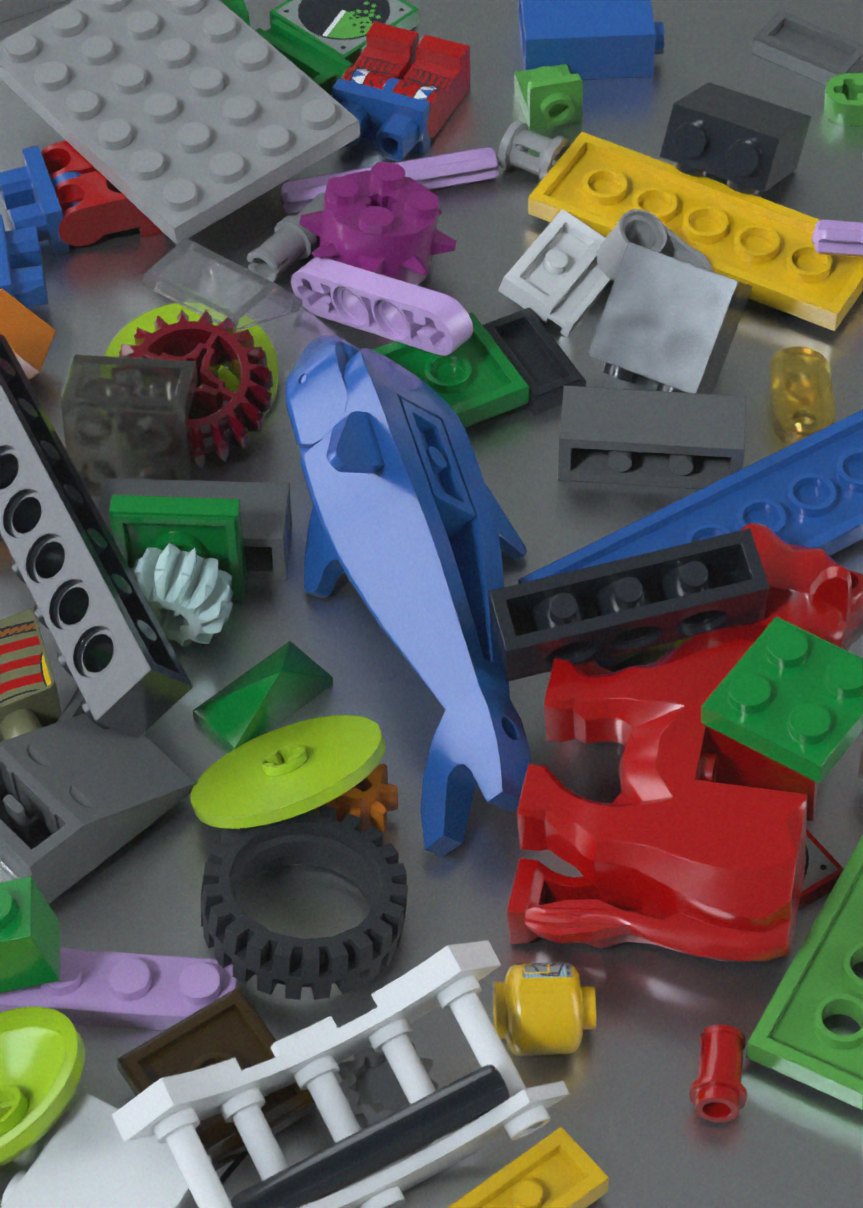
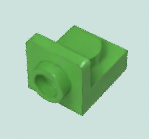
[514,64,583,130]

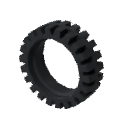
[201,806,408,1000]

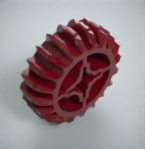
[109,309,273,469]

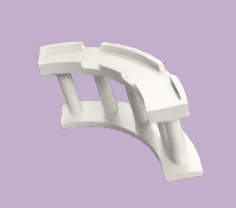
[112,940,570,1208]

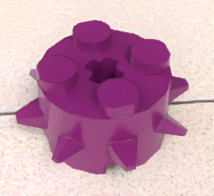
[299,162,457,285]

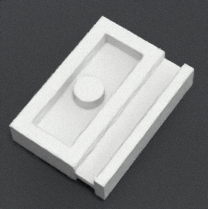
[498,209,613,337]

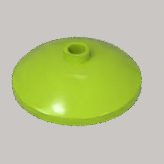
[0,1006,85,1167]

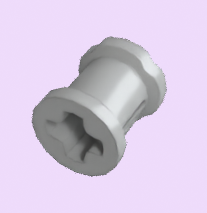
[498,120,570,181]

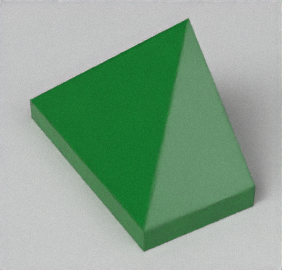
[192,641,333,751]

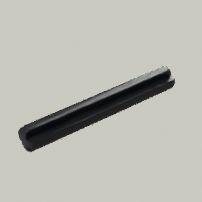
[231,1065,510,1208]

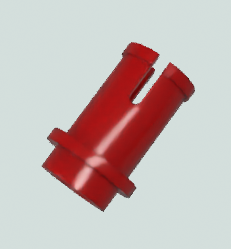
[689,1025,747,1122]

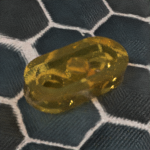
[768,346,836,446]

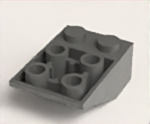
[0,713,197,904]

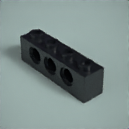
[489,528,769,682]

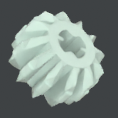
[130,543,233,647]

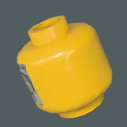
[493,962,596,1057]

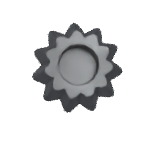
[338,1042,439,1129]

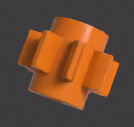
[315,763,398,833]

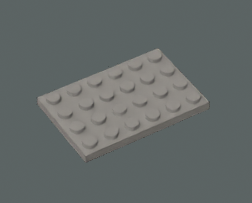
[0,0,360,245]

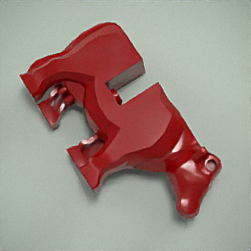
[507,523,863,962]

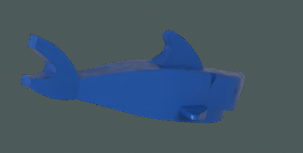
[285,335,531,856]

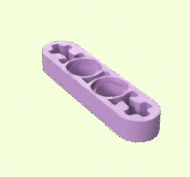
[291,257,473,356]

